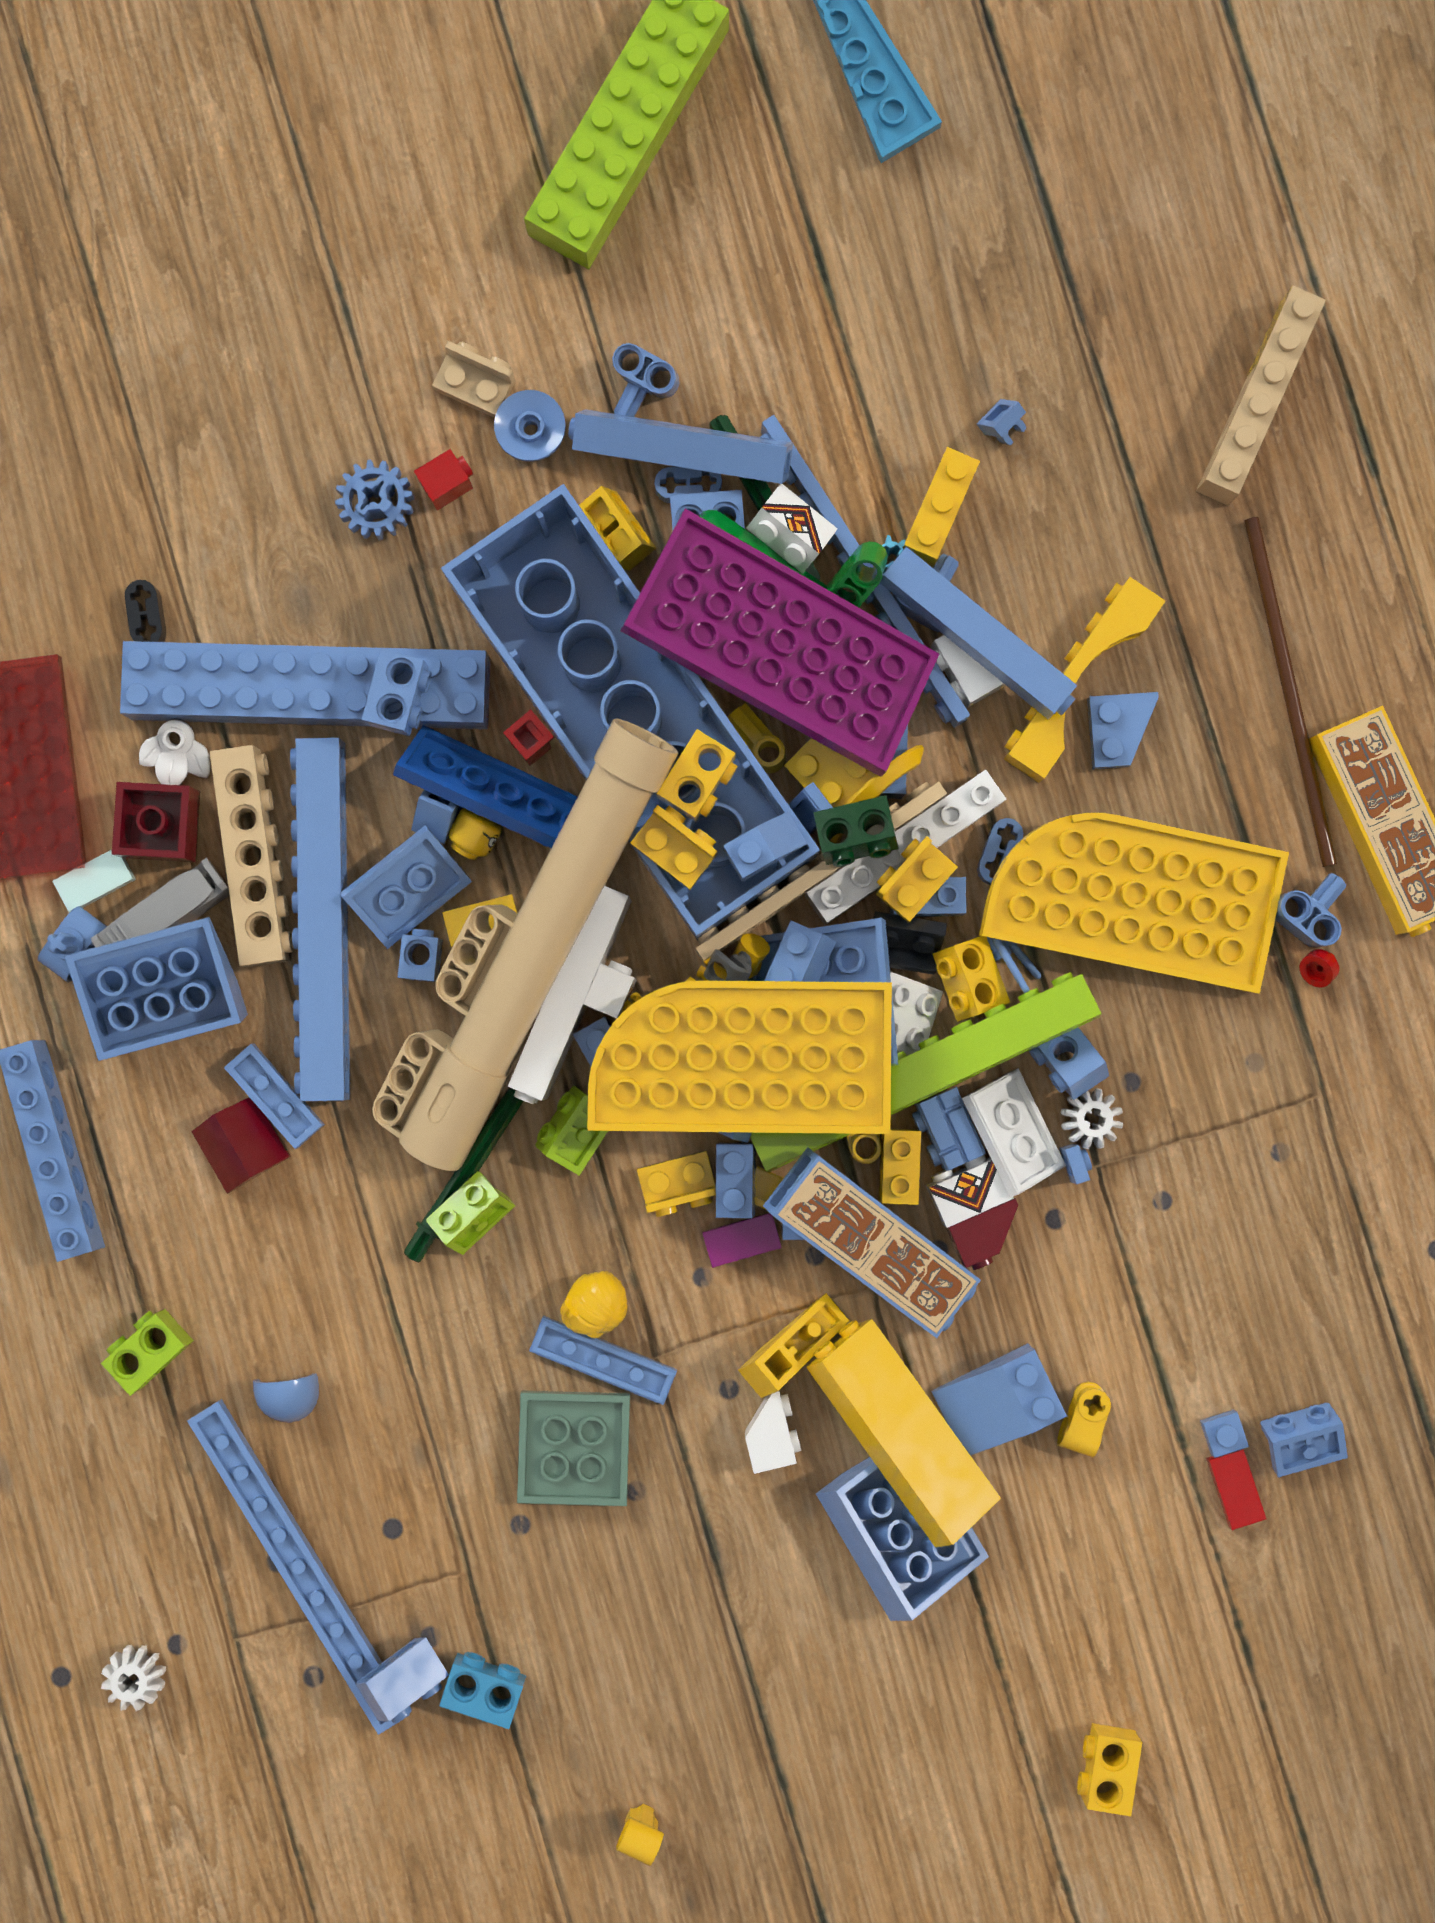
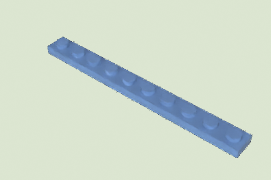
[760,415,970,728]
[187,1399,411,1735]

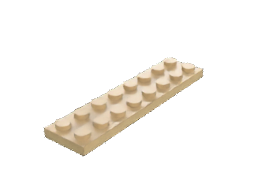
[696,782,947,962]

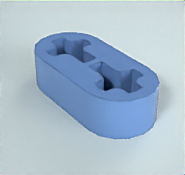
[654,467,722,503]
[977,818,1024,885]

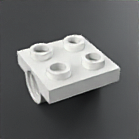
[890,972,943,1055]

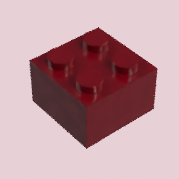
[112,782,200,863]

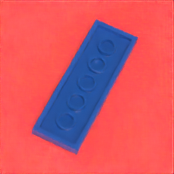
[393,725,578,848]

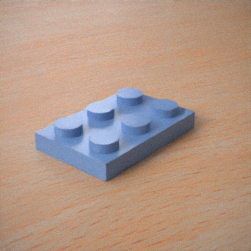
[340,825,472,949]

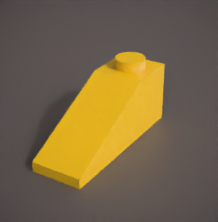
[738,1293,849,1398]

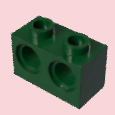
[813,795,899,867]

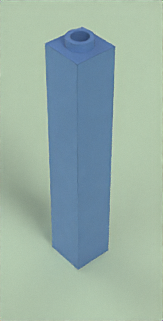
[569,409,793,484]
[880,547,1077,720]

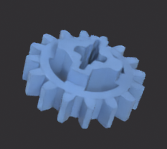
[335,459,415,540]

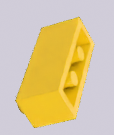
[903,447,980,568]

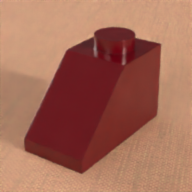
[946,1197,1019,1270]

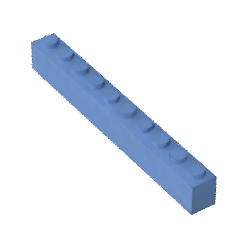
[290,738,350,1101]

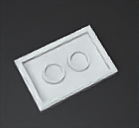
[962,1068,1066,1197]

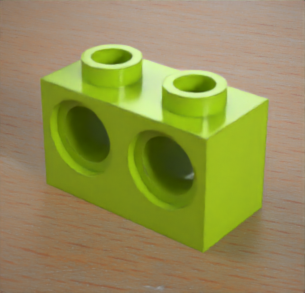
[101,1309,194,1396]

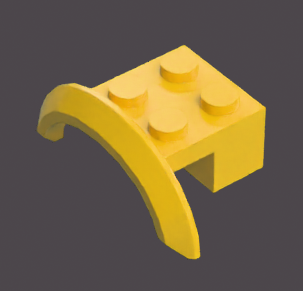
[784,738,924,845]

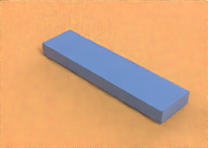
[529,1316,677,1405]

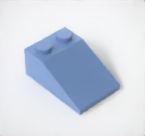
[931,1343,1067,1455]

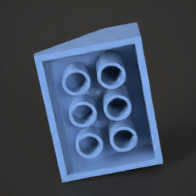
[64,917,248,1061]
[816,1457,989,1621]

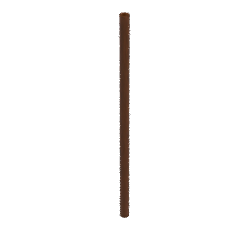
[1244,517,1337,867]

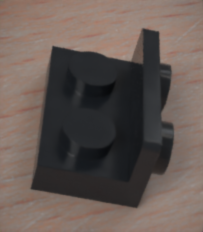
[873,911,947,975]

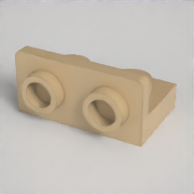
[432,341,516,418]

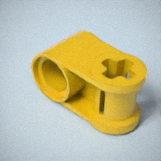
[1057,1382,1111,1458]

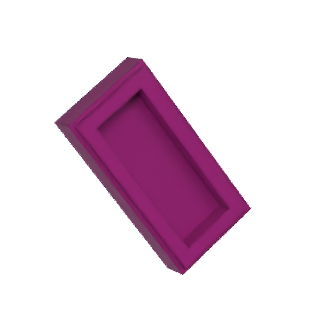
[702,1213,782,1268]

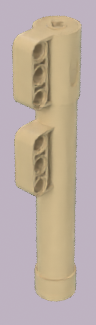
[372,718,678,1171]

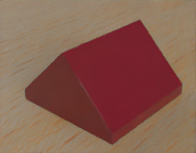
[191,1097,291,1194]

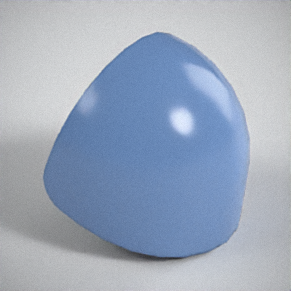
[253,1373,319,1423]

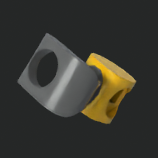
[704,933,770,981]

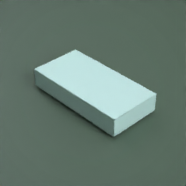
[52,849,136,913]

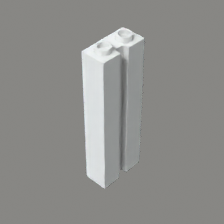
[508,886,632,1104]

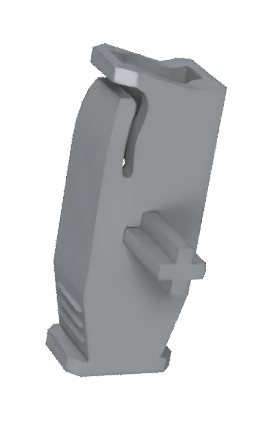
[91,857,230,947]

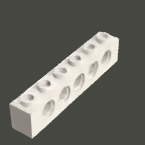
[805,770,1006,925]

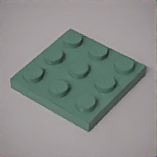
[517,1390,630,1506]

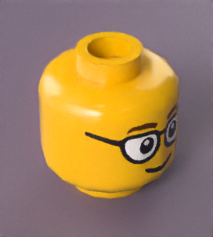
[448,808,502,860]

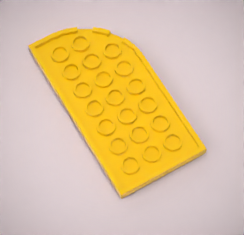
[979,813,1289,994]
[587,980,892,1134]

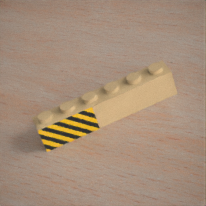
[1196,285,1326,506]

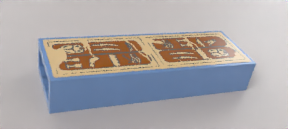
[763,1147,981,1338]

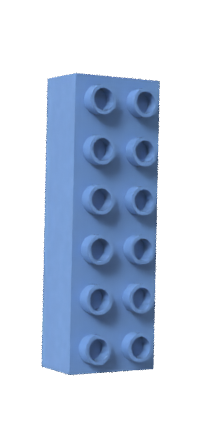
[441,484,820,940]

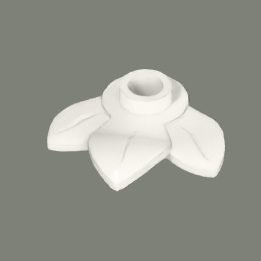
[139,719,211,785]

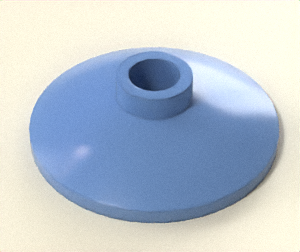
[494,390,566,462]

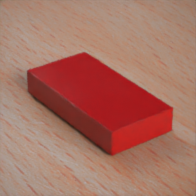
[1206,1449,1266,1530]

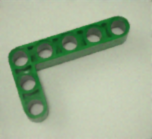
[699,510,888,607]

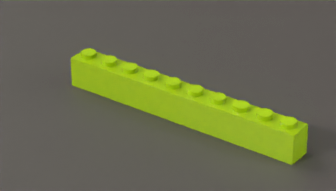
[750,972,1102,1172]

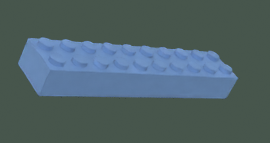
[120,641,490,729]

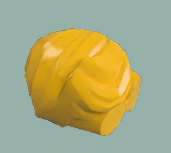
[560,1271,627,1338]

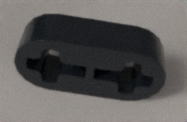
[125,580,166,642]

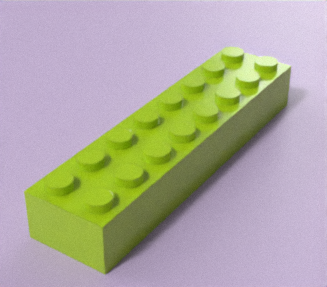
[524,0,729,270]

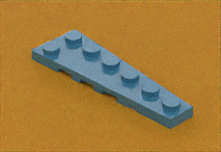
[813,0,942,163]

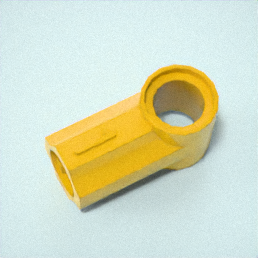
[727,703,785,774]
[616,1804,664,1866]

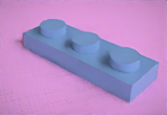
[224,1043,325,1149]

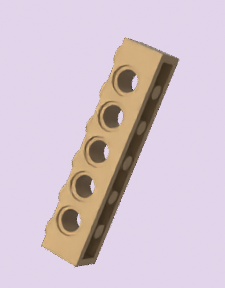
[209,745,294,967]

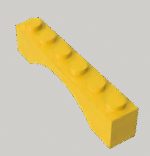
[1004,577,1165,783]

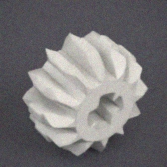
[1061,1088,1123,1149]
[101,1645,166,1711]

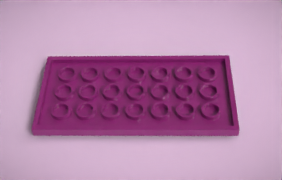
[620,508,939,777]

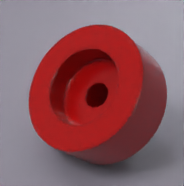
[1299,949,1340,988]

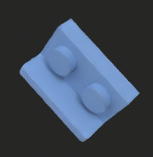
[1260,1403,1348,1477]

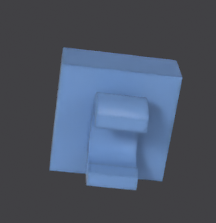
[977,399,1026,445]

